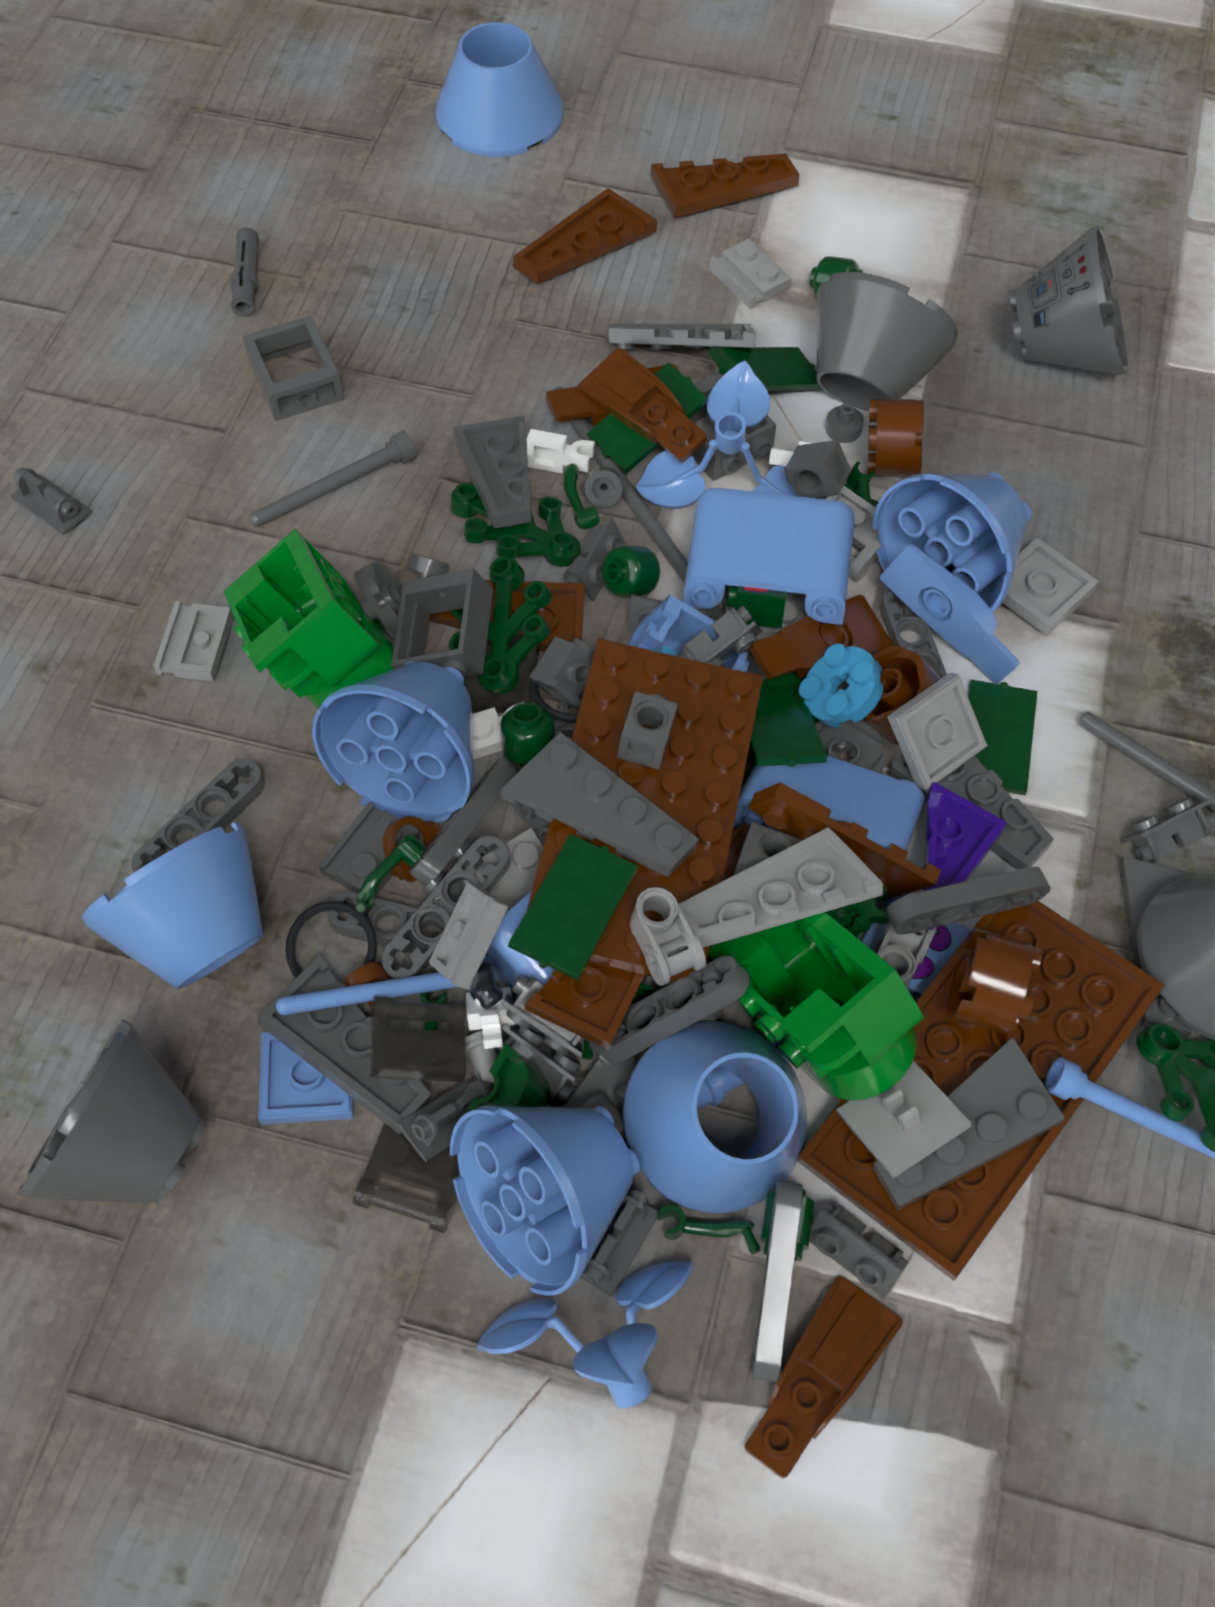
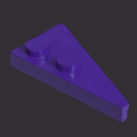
[923,782,1007,930]

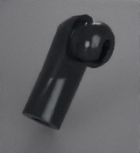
[470,963,503,1009]

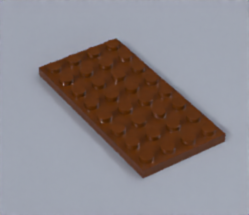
[527,638,763,982]
[798,901,1165,1281]

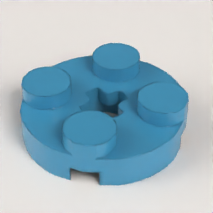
[799,644,884,727]

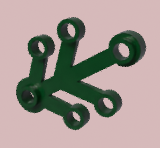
[450,483,581,567]
[449,556,552,694]
[1136,1023,1215,1152]

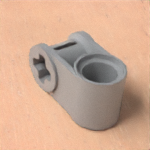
[630,887,706,986]
[877,923,937,989]

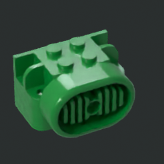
[224,528,394,708]
[708,912,924,1101]

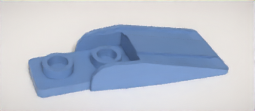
[880,545,1020,684]

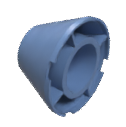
[435,22,564,157]
[81,822,264,990]
[622,1021,807,1213]

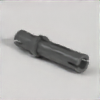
[230,227,259,316]

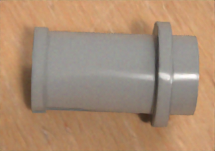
[462,1031,497,1088]

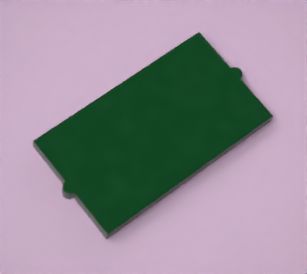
[709,347,823,391]
[587,362,709,474]
[968,679,1038,796]
[750,685,827,767]
[508,834,638,981]

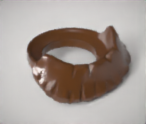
[383,816,441,882]

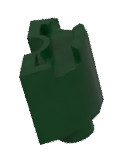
[465,1043,551,1114]

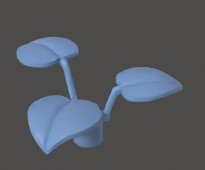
[636,361,797,509]
[477,1261,694,1408]

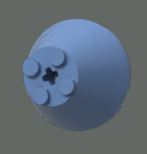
[873,472,1032,612]
[312,661,474,823]
[450,1106,640,1296]

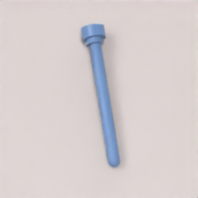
[275,955,493,1015]
[1044,1057,1215,1159]

